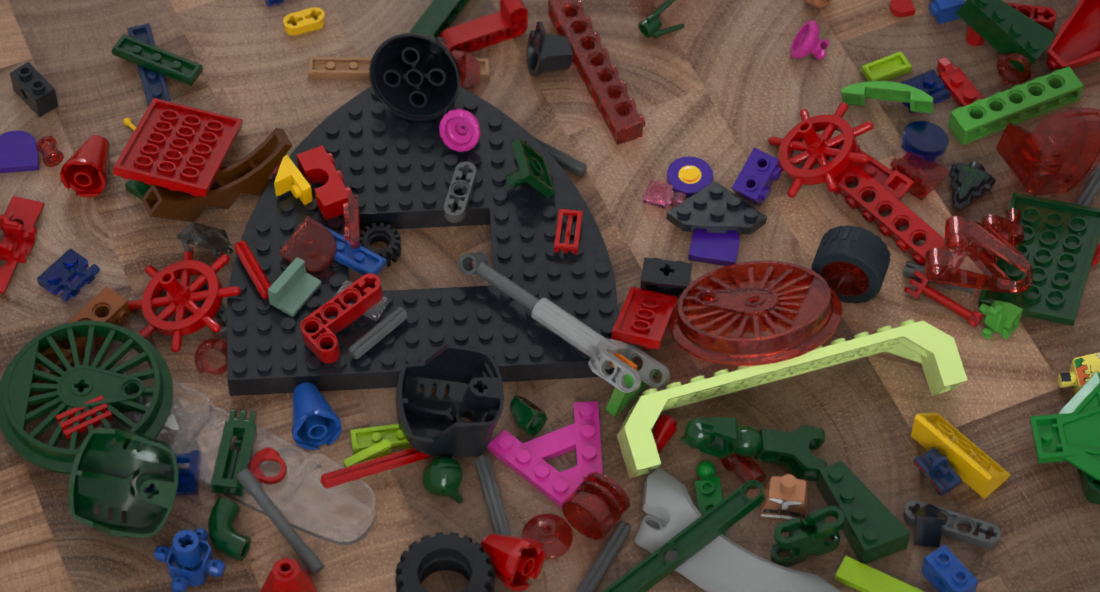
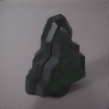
[949,162,996,212]

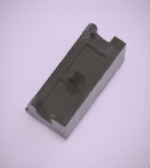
[177,222,233,259]

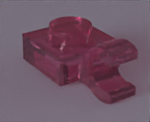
[643,180,686,209]

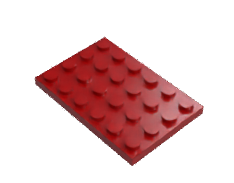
[113,98,243,197]

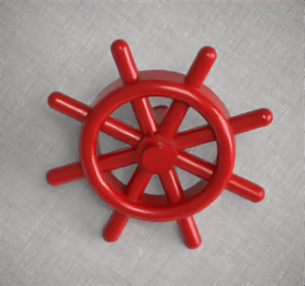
[768,102,874,198]
[128,246,241,353]

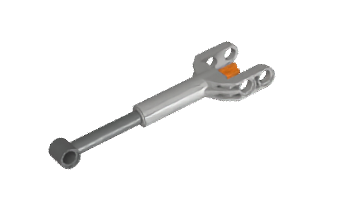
[458,252,670,393]

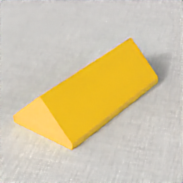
[911,412,1011,499]

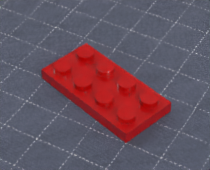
[611,287,678,349]

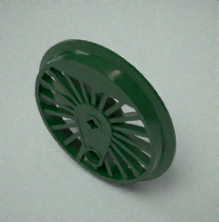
[0,321,173,474]

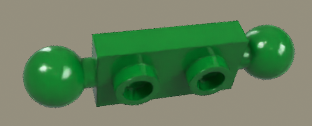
[694,460,726,536]

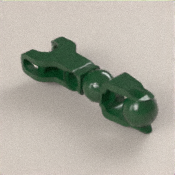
[681,417,828,481]

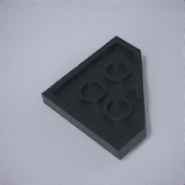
[666,181,767,234]

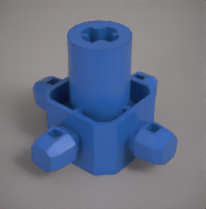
[154,528,226,592]

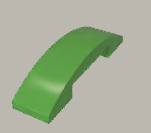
[841,81,934,113]

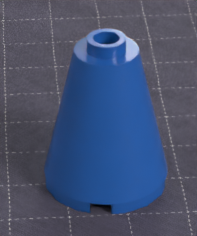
[292,382,342,450]

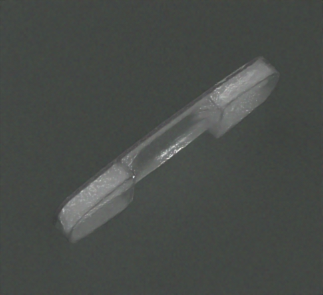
[116,378,377,545]

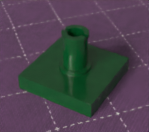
[506,138,556,198]

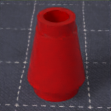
[652,414,678,453]

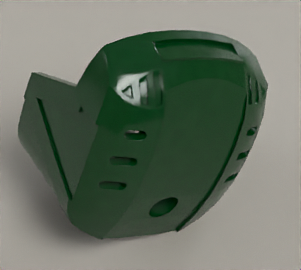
[68,427,178,538]

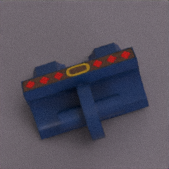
[914,447,962,496]

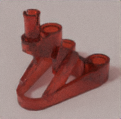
[924,208,1033,293]

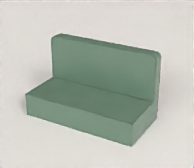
[268,257,321,317]

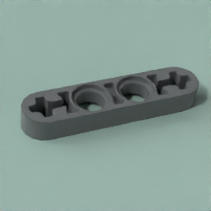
[903,500,1001,549]

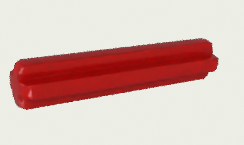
[234,240,271,299]

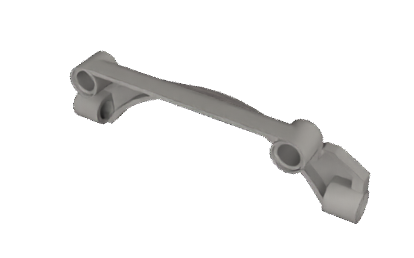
[634,467,842,592]

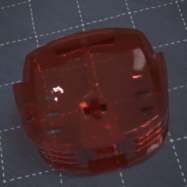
[996,108,1100,196]

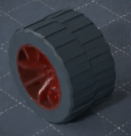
[811,225,891,303]

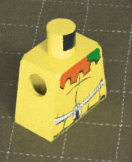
[1058,352,1100,395]

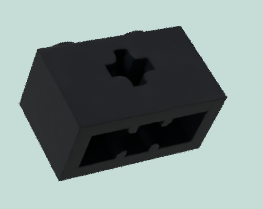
[9,62,58,118]
[640,257,692,300]

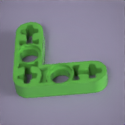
[606,369,660,417]

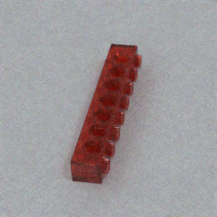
[548,0,645,145]

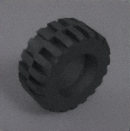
[395,532,495,592]

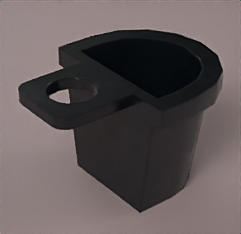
[526,21,574,76]

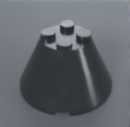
[369,32,461,121]

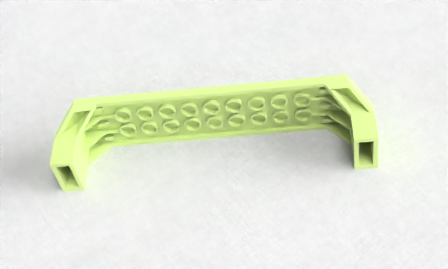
[617,319,967,479]

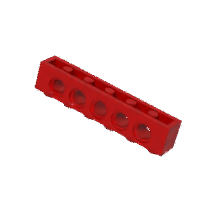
[833,161,950,268]

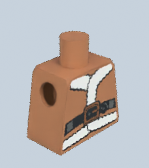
[759,474,810,521]

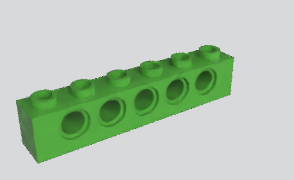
[948,67,1084,145]

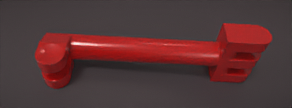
[903,270,983,328]

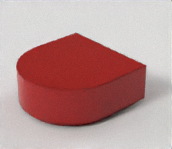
[889,0,915,17]

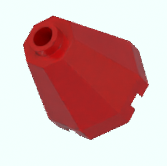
[480,534,546,591]
[261,557,317,592]

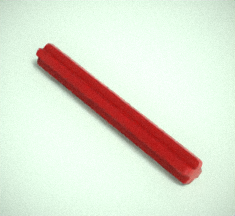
[320,447,431,489]

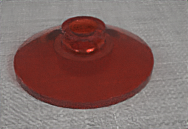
[522,514,573,559]

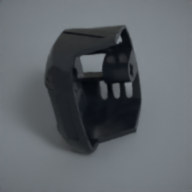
[395,344,504,457]

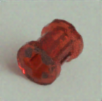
[36,136,64,167]

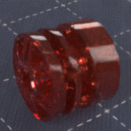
[562,472,630,540]

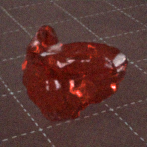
[996,53,1032,85]
[194,338,227,375]

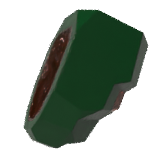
[509,395,547,435]

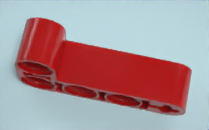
[439,0,528,58]
[965,2,1057,46]
[300,273,383,364]

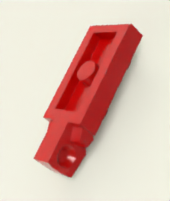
[936,57,985,107]

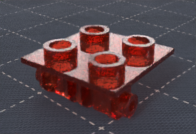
[890,147,950,200]

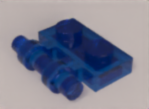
[37,248,100,302]

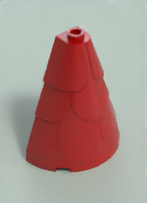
[1046,0,1100,72]

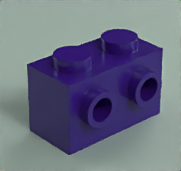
[732,147,782,206]

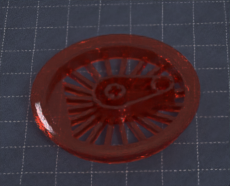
[669,261,843,366]

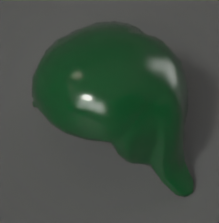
[422,456,463,503]

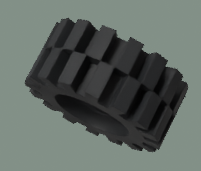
[358,223,401,267]

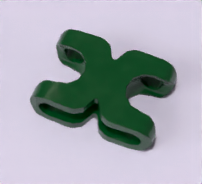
[770,506,845,567]

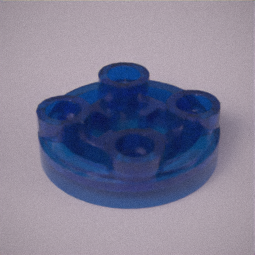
[902,121,949,162]

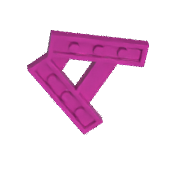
[488,401,604,508]

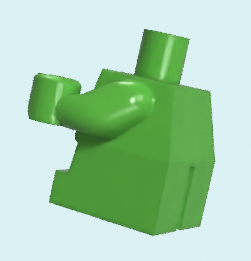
[979,300,1023,340]

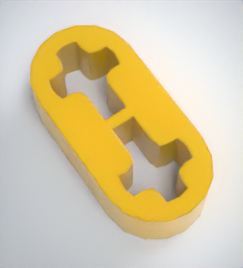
[283,7,325,36]

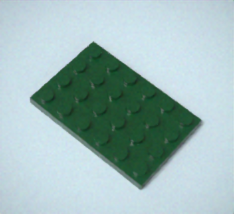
[978,192,1100,326]

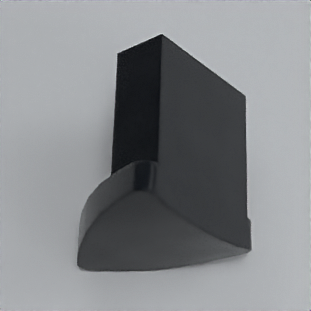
[914,504,946,547]

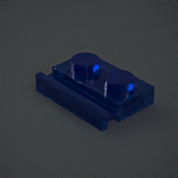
[900,69,951,114]

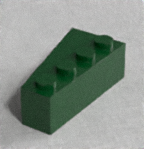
[955,0,1057,74]
[816,461,911,564]

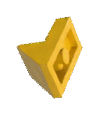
[274,155,313,205]

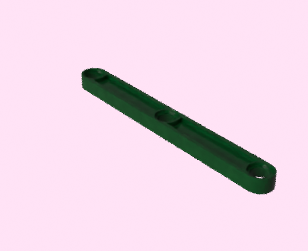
[602,480,766,592]

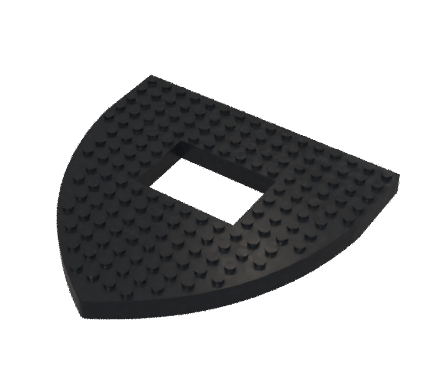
[227,86,619,396]

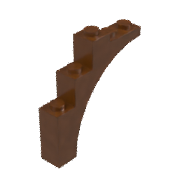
[141,128,293,222]

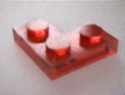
[344,195,360,249]

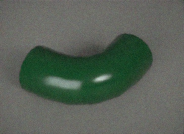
[208,497,251,561]

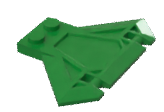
[1030,371,1100,482]

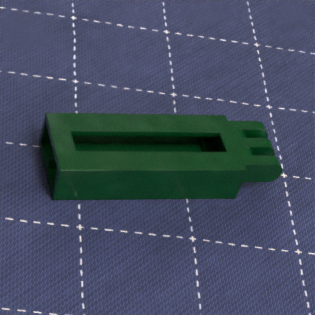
[211,409,257,497]

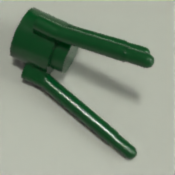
[638,0,685,39]

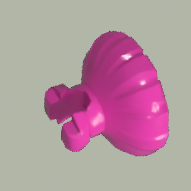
[790,20,829,60]
[439,108,481,152]

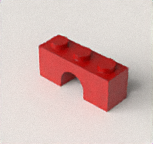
[296,145,354,220]

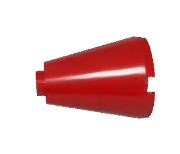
[60,135,110,198]

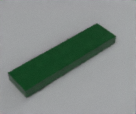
[112,34,203,86]

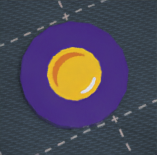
[667,156,713,198]

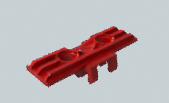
[0,196,44,294]

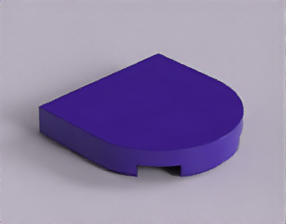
[0,130,39,173]
[688,228,740,268]

